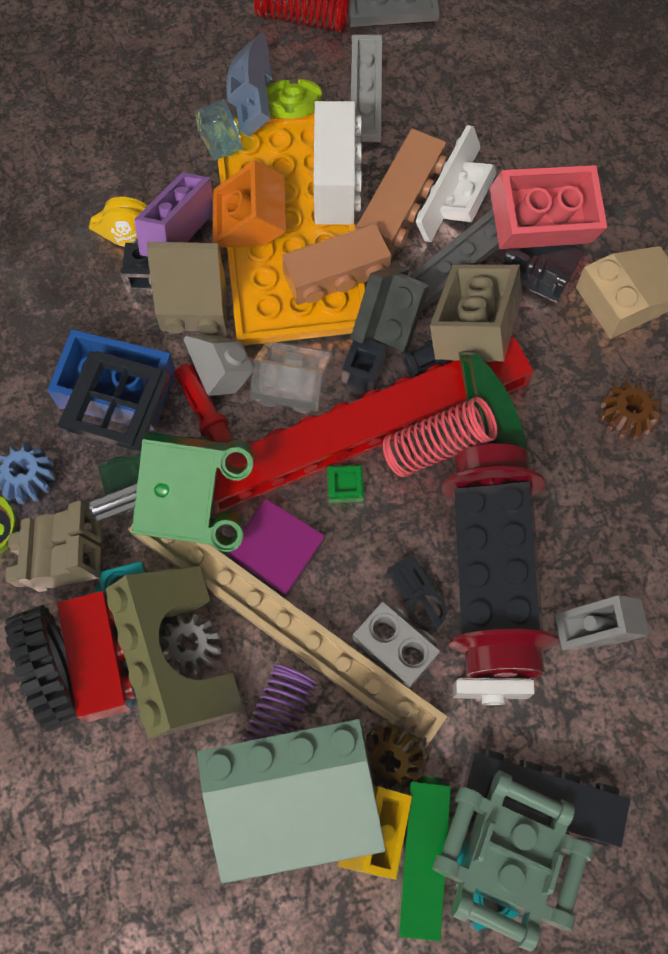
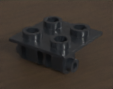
[503,245,584,303]

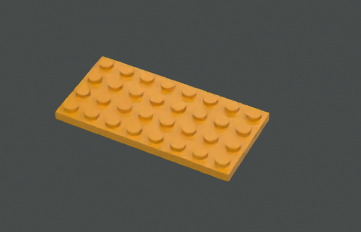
[214,112,365,346]

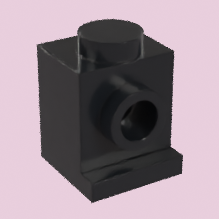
[120,239,152,291]
[341,340,388,394]

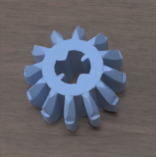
[0,443,56,505]

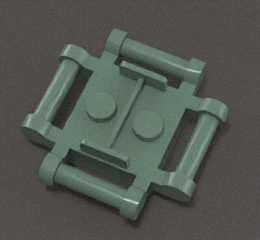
[432,770,594,952]

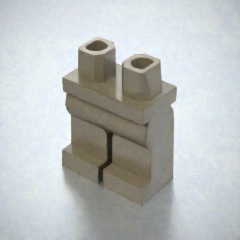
[5,500,102,592]

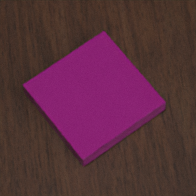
[226,499,325,598]

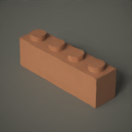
[357,128,448,257]

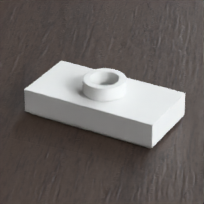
[453,678,534,705]

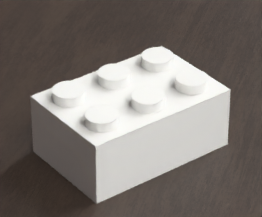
[314,101,361,225]

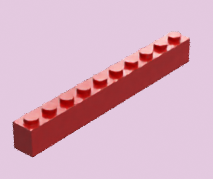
[213,337,533,515]

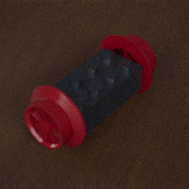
[442,444,558,679]

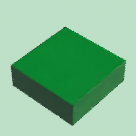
[327,465,364,503]

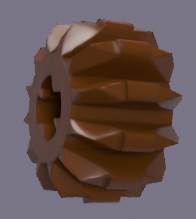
[600,381,661,442]

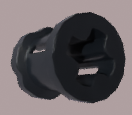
[401,339,445,378]

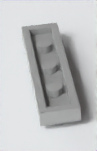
[351,35,382,142]

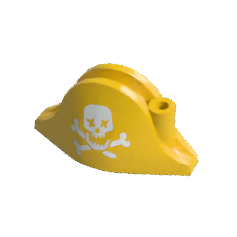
[89,197,148,247]

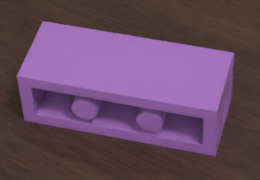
[134,172,213,257]

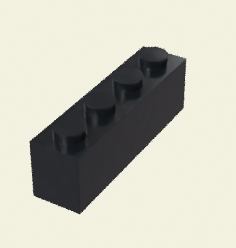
[463,749,631,848]

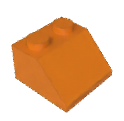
[213,160,286,248]

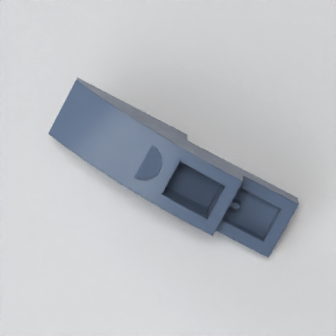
[226,32,273,137]

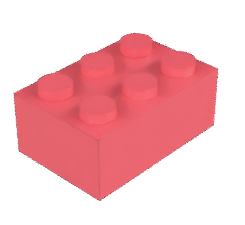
[490,165,607,249]

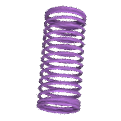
[241,664,318,742]

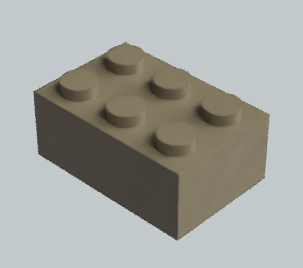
[430,265,522,362]

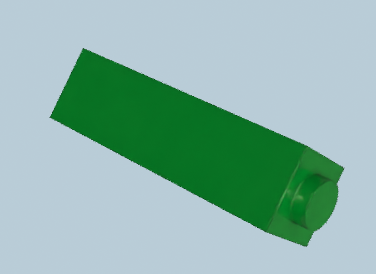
[397,776,451,942]

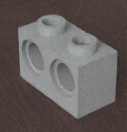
[352,602,440,689]

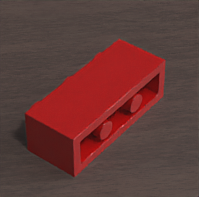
[57,591,136,722]

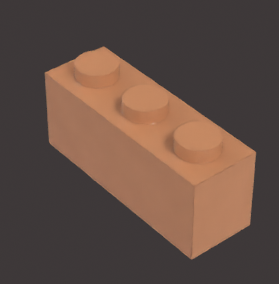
[282,223,391,305]

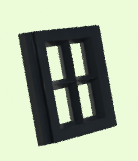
[58,351,170,451]

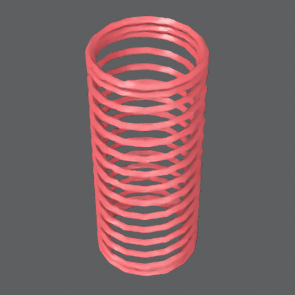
[383,396,497,477]

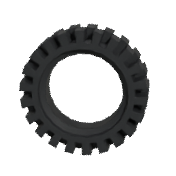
[5,605,81,732]

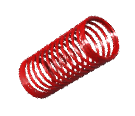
[254,0,349,33]

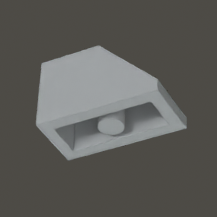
[183,334,254,396]
[555,595,650,651]

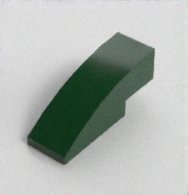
[459,351,528,451]

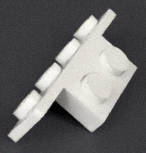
[416,125,497,242]

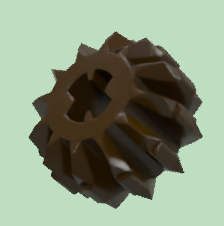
[366,718,430,789]

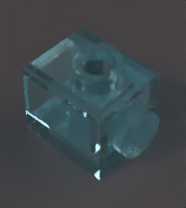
[195,99,243,160]

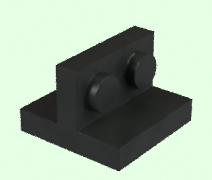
[350,264,430,352]

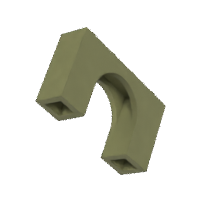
[106,566,244,739]

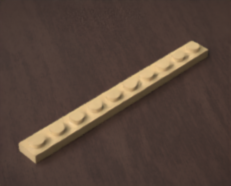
[128,524,447,749]

